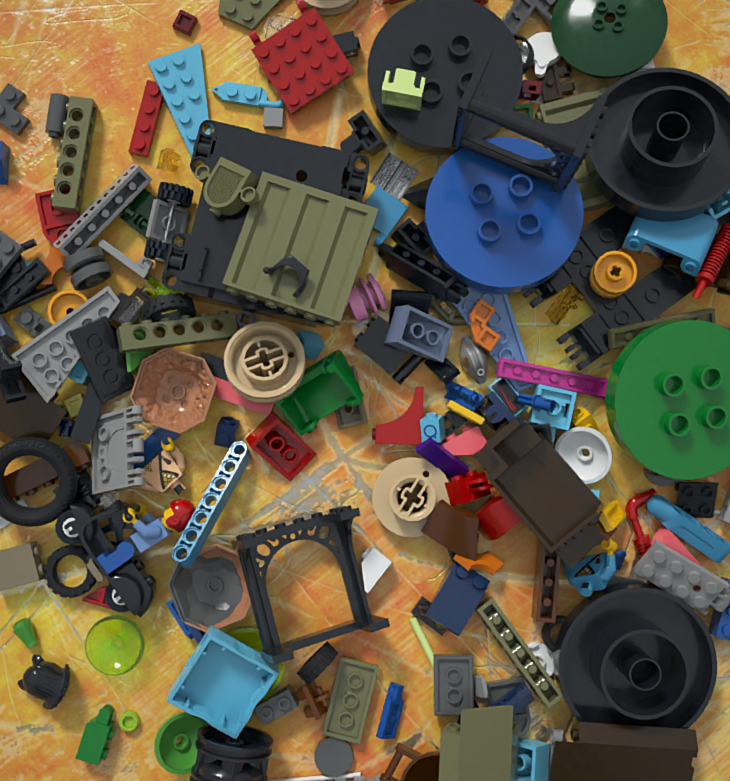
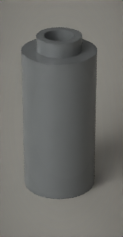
[45,93,70,139]

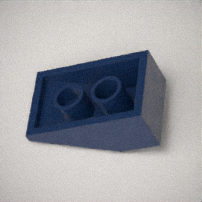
[425,561,490,636]

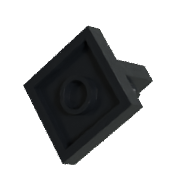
[389,289,431,324]

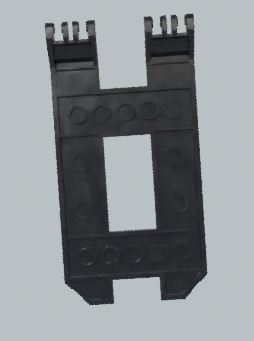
[522,206,697,371]

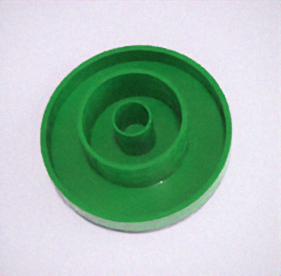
[605,320,730,480]

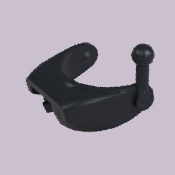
[263,255,310,297]

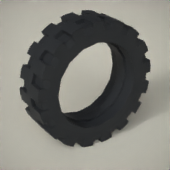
[142,293,196,330]
[44,545,99,598]

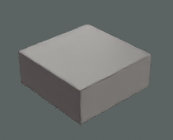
[263,107,284,129]

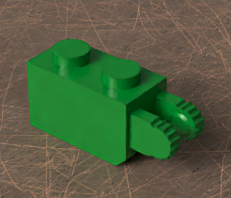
[75,704,116,765]

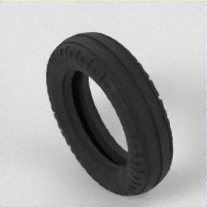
[0,437,78,527]

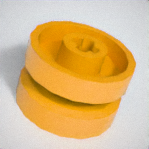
[589,251,637,299]
[47,290,88,325]

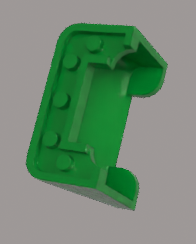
[274,350,364,436]

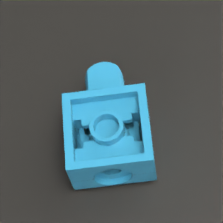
[527,384,577,442]

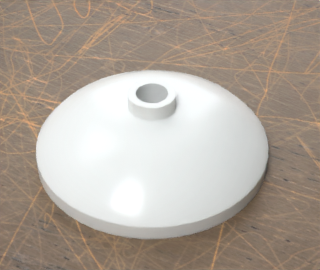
[555,426,613,484]

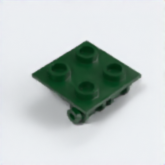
[120,189,157,240]

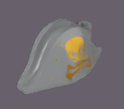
[459,336,488,385]

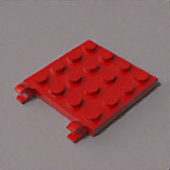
[248,0,355,115]

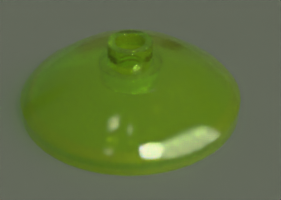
[85,615,145,676]

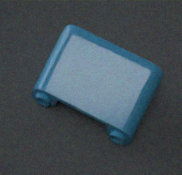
[622,213,719,277]

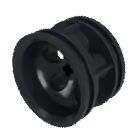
[189,724,273,781]

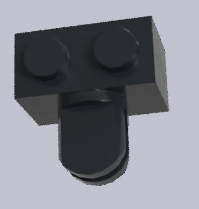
[340,110,388,157]
[390,218,432,256]

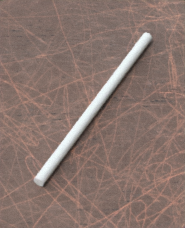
[267,772,361,781]

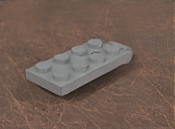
[634,540,730,615]

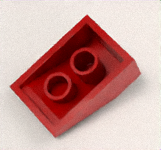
[246,411,317,481]

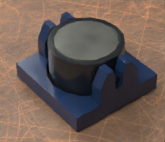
[477,391,515,431]

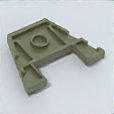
[218,0,282,31]

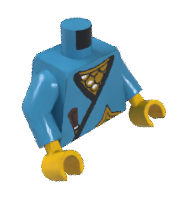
[562,539,617,597]

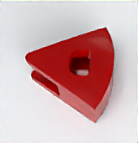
[474,490,521,541]

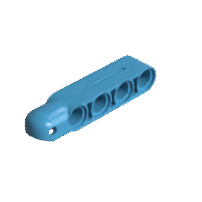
[646,495,730,563]

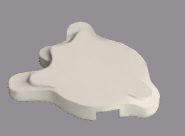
[518,32,561,78]

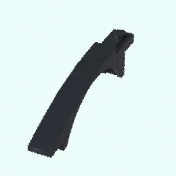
[0,337,27,404]

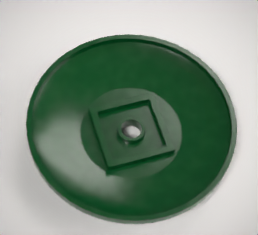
[551,0,668,79]

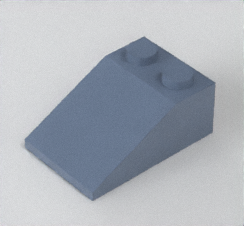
[385,305,454,363]

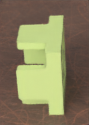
[382,68,426,111]

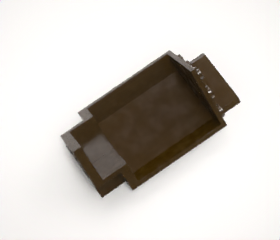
[474,415,605,568]

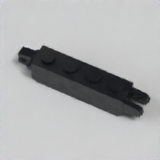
[378,242,469,304]

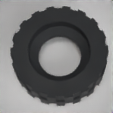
[297,641,338,685]

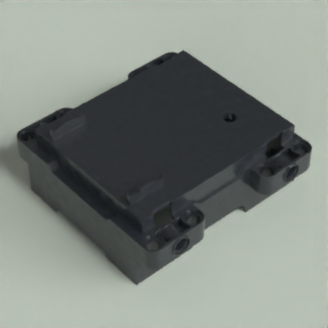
[162,120,370,328]

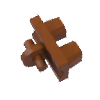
[296,681,330,720]

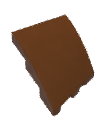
[421,499,480,560]

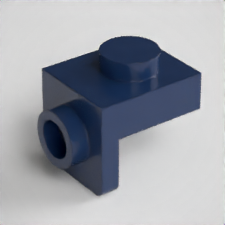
[214,416,240,448]

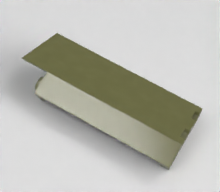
[439,705,519,781]

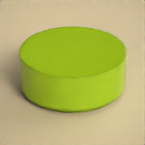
[119,710,140,732]

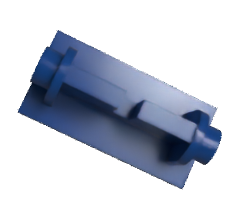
[444,382,485,412]

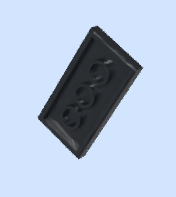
[68,316,135,403]

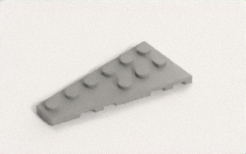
[11,286,121,404]

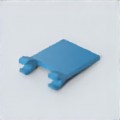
[365,186,408,248]

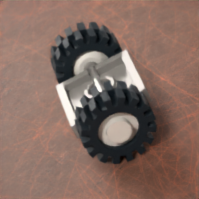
[144,182,194,263]

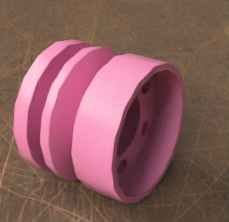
[348,273,387,323]

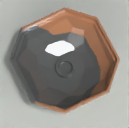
[167,543,251,632]

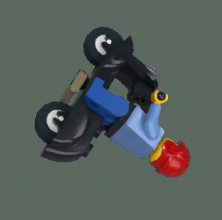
[55,492,196,617]

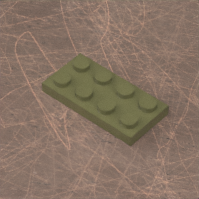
[322,656,379,744]

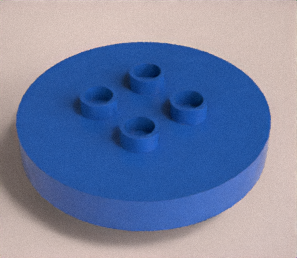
[425,137,583,294]

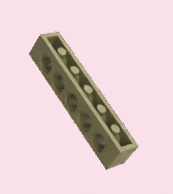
[50,96,98,214]
[116,311,238,354]
[474,597,563,709]

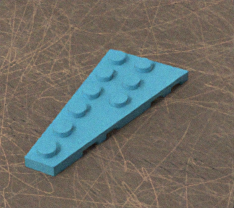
[148,43,210,159]

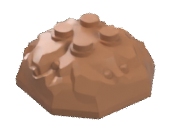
[130,347,217,434]

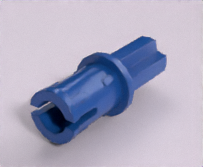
[517,393,556,413]

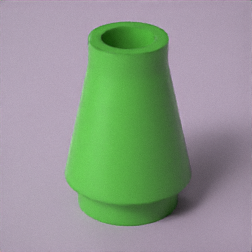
[12,618,38,648]

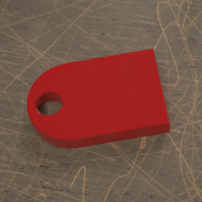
[35,188,80,243]

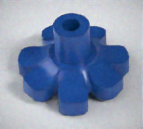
[615,550,626,570]

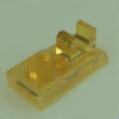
[545,284,584,325]

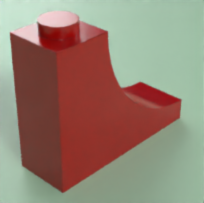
[372,387,424,445]

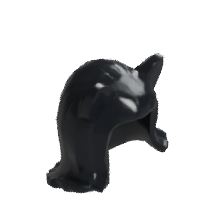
[17,655,71,710]

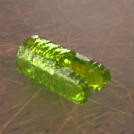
[142,277,177,298]

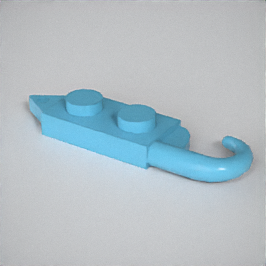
[211,81,285,108]

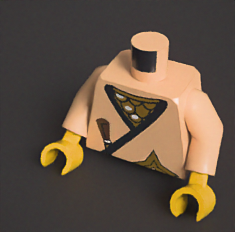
[135,437,186,496]

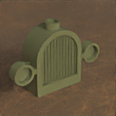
[195,157,260,217]

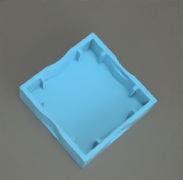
[166,625,279,739]

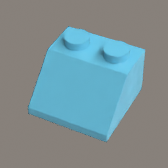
[516,738,550,781]

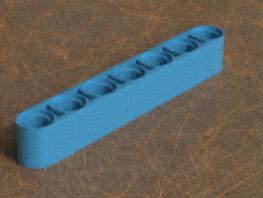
[172,441,252,568]

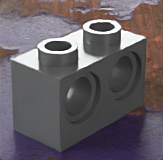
[254,684,299,726]

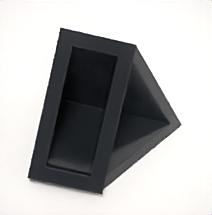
[402,177,434,210]

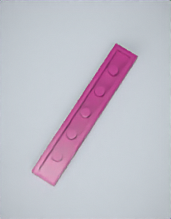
[495,357,608,398]

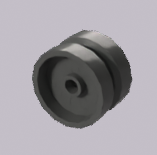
[62,247,113,291]

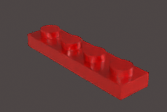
[128,80,164,158]

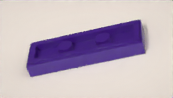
[416,437,469,478]

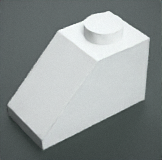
[361,546,392,593]

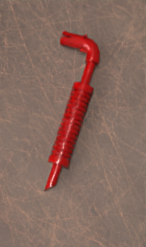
[692,221,730,299]
[625,488,660,588]

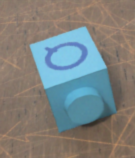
[420,412,446,443]

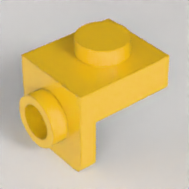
[571,407,600,431]

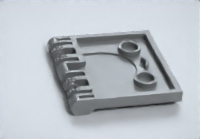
[91,405,145,495]

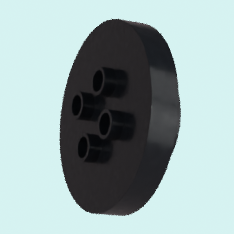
[367,0,523,155]
[584,67,730,222]
[553,583,717,729]

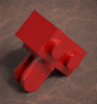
[445,470,494,506]

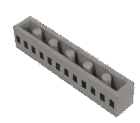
[53,163,152,258]

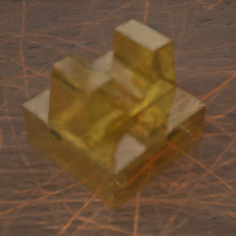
[157,148,181,171]

